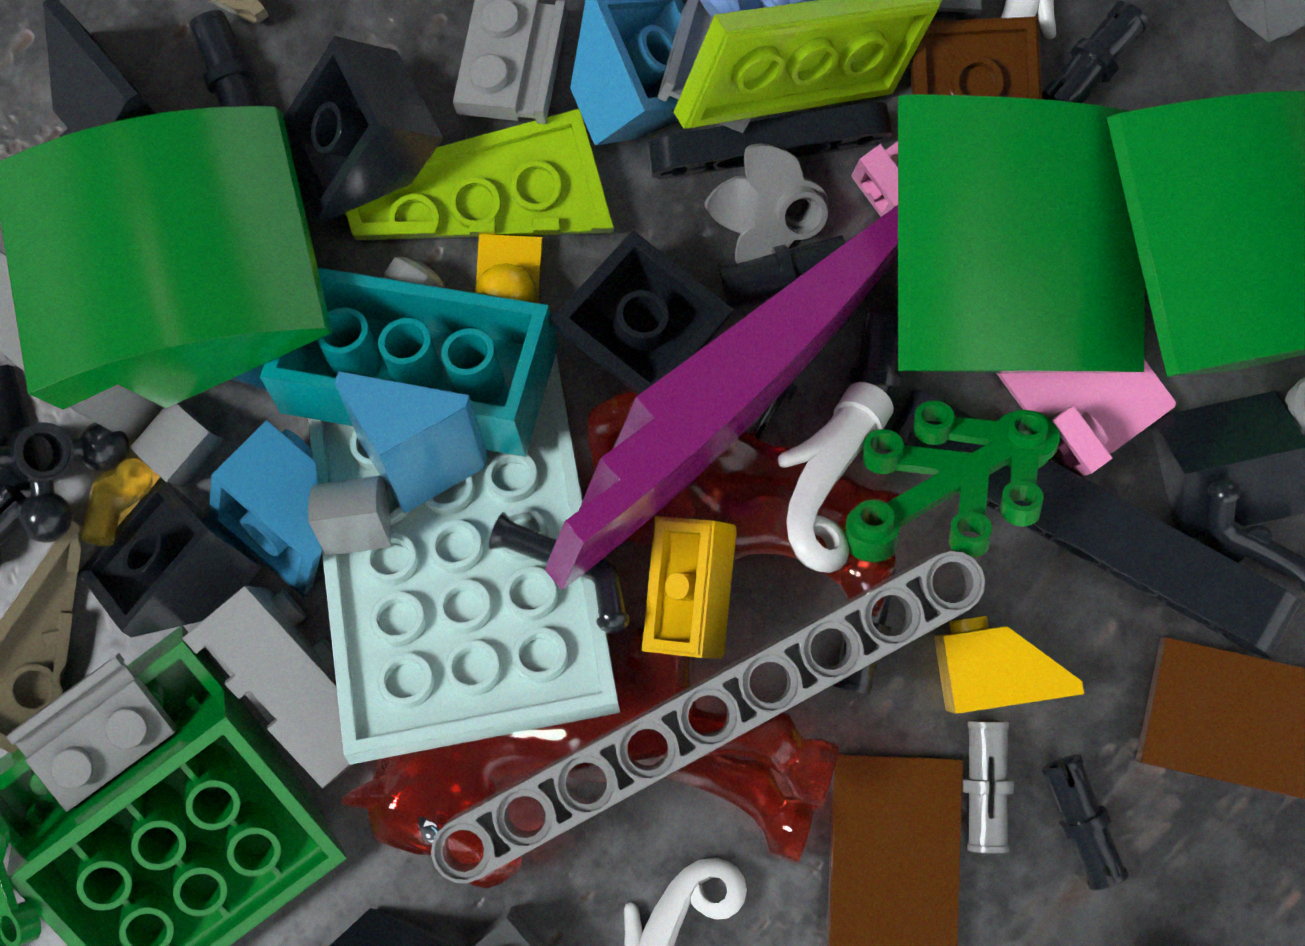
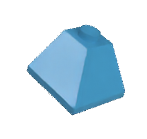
[570,0,684,146]
[208,420,322,598]

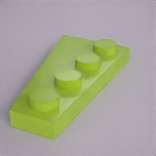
[346,108,614,240]

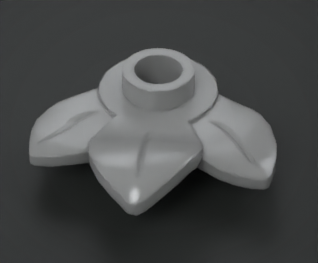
[705,143,829,264]

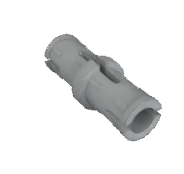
[963,720,1014,853]

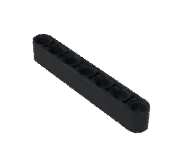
[889,389,1301,659]

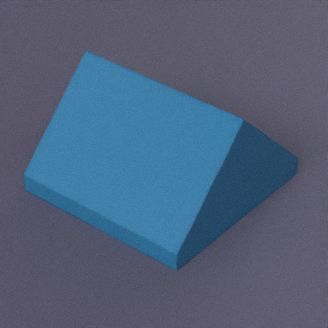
[334,371,488,514]

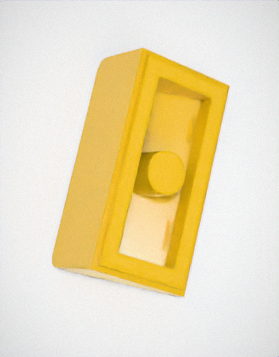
[642,516,736,659]

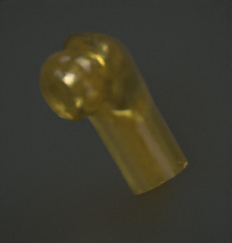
[81,458,153,546]

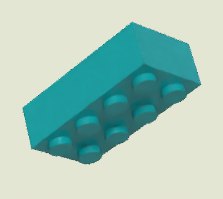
[260,268,559,457]

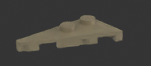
[0,521,83,754]

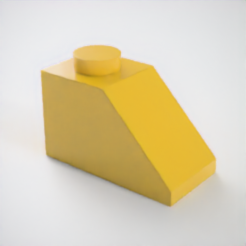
[934,615,1084,714]

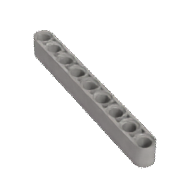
[431,551,985,883]

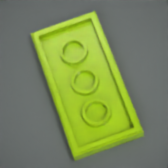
[674,0,942,129]

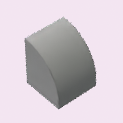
[131,402,225,487]
[308,476,391,556]

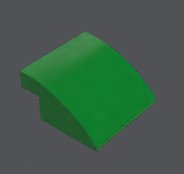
[1107,91,1305,377]
[898,94,1145,374]
[0,106,332,410]
[0,626,347,946]

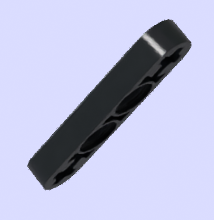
[646,102,893,179]

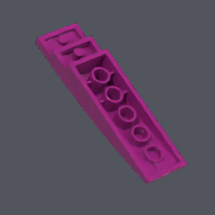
[545,205,898,590]

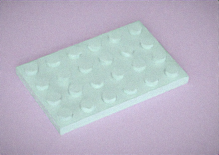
[308,355,620,765]

